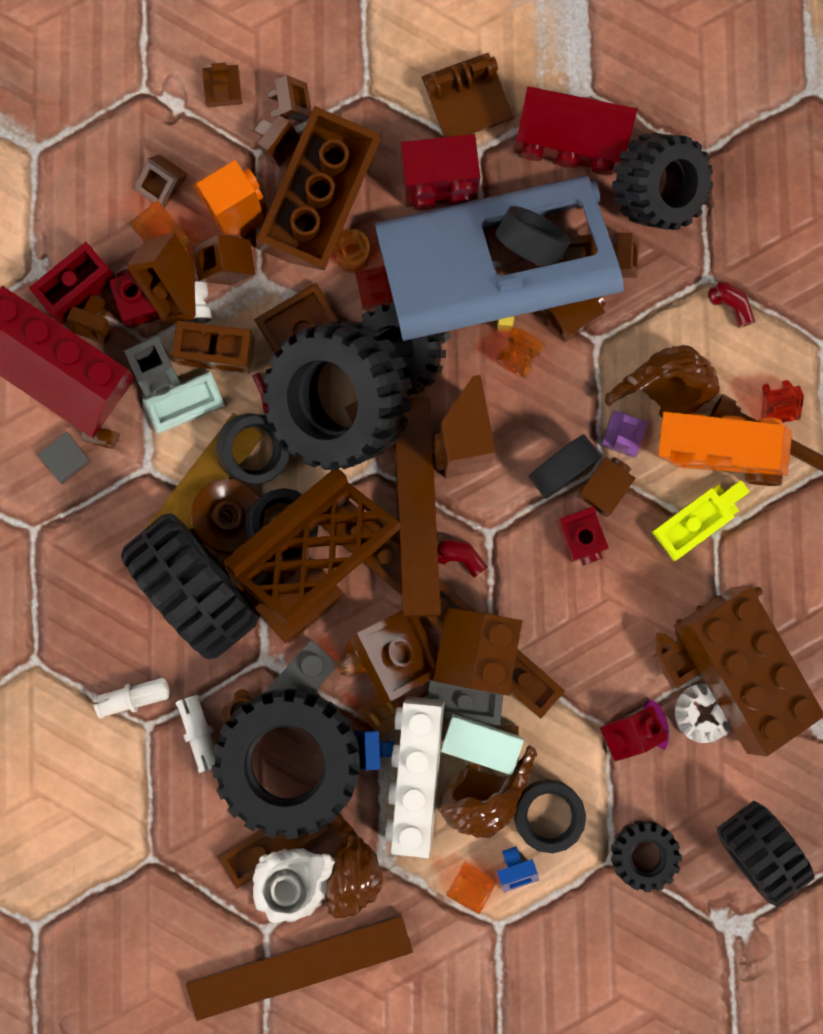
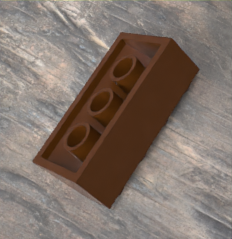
[256,105,382,271]
[433,375,496,478]

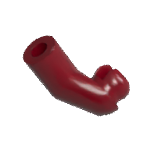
[708,282,756,328]
[438,539,488,578]

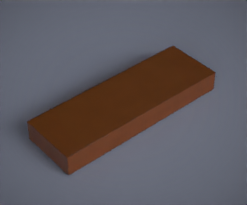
[217,823,333,889]

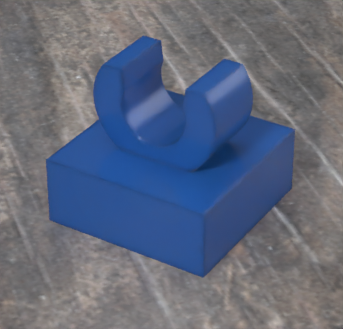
[353,730,395,770]
[497,846,539,893]

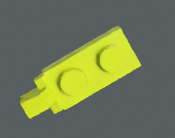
[651,480,750,562]

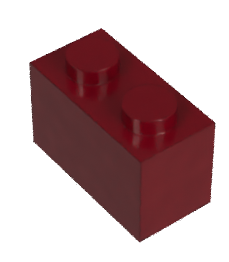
[29,241,116,325]

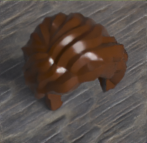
[605,345,720,418]
[439,745,538,838]
[324,813,383,919]

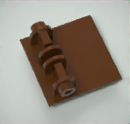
[421,52,514,137]

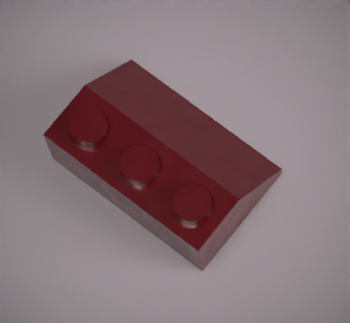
[514,86,638,176]

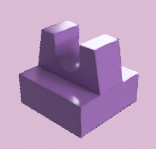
[600,410,649,458]

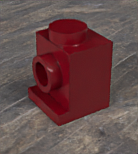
[556,506,609,566]

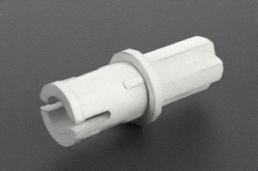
[93,678,170,719]

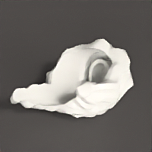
[253,848,335,923]

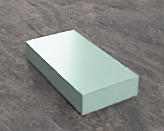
[143,371,226,434]
[441,714,524,775]

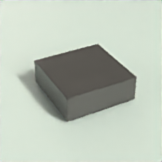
[38,432,92,484]

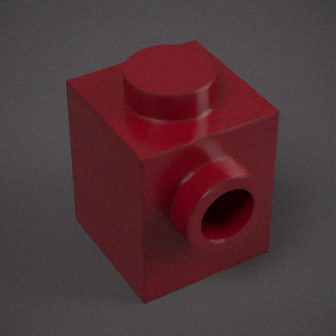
[109,269,161,329]

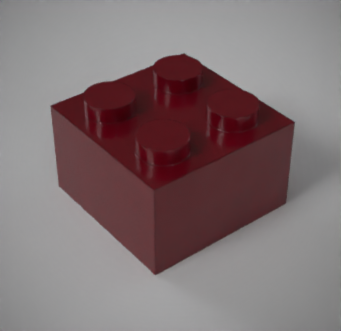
[401,134,481,210]

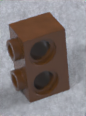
[172,321,255,374]

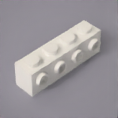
[385,696,445,858]

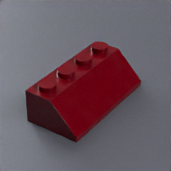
[0,285,136,438]

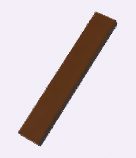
[394,397,441,618]
[186,914,413,1021]

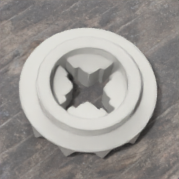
[675,683,731,743]

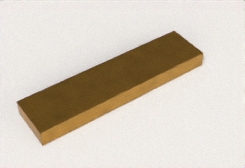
[144,412,264,530]

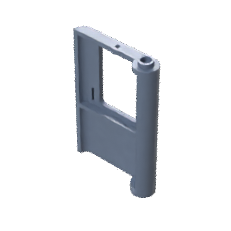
[374,175,624,341]

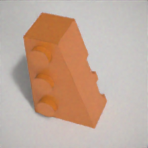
[192,159,267,238]
[658,412,792,476]

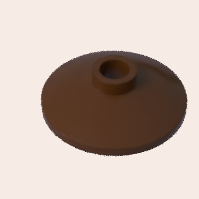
[190,479,264,553]

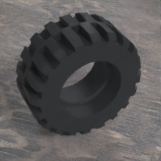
[263,321,412,471]
[121,513,259,659]
[212,688,361,839]

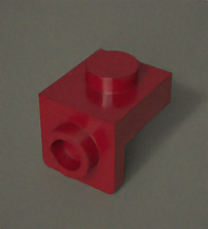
[600,706,667,762]

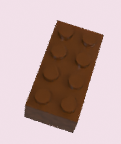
[673,586,823,757]

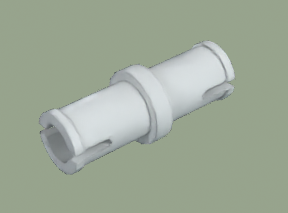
[176,695,215,773]

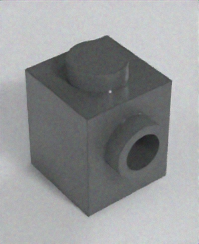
[124,336,180,398]

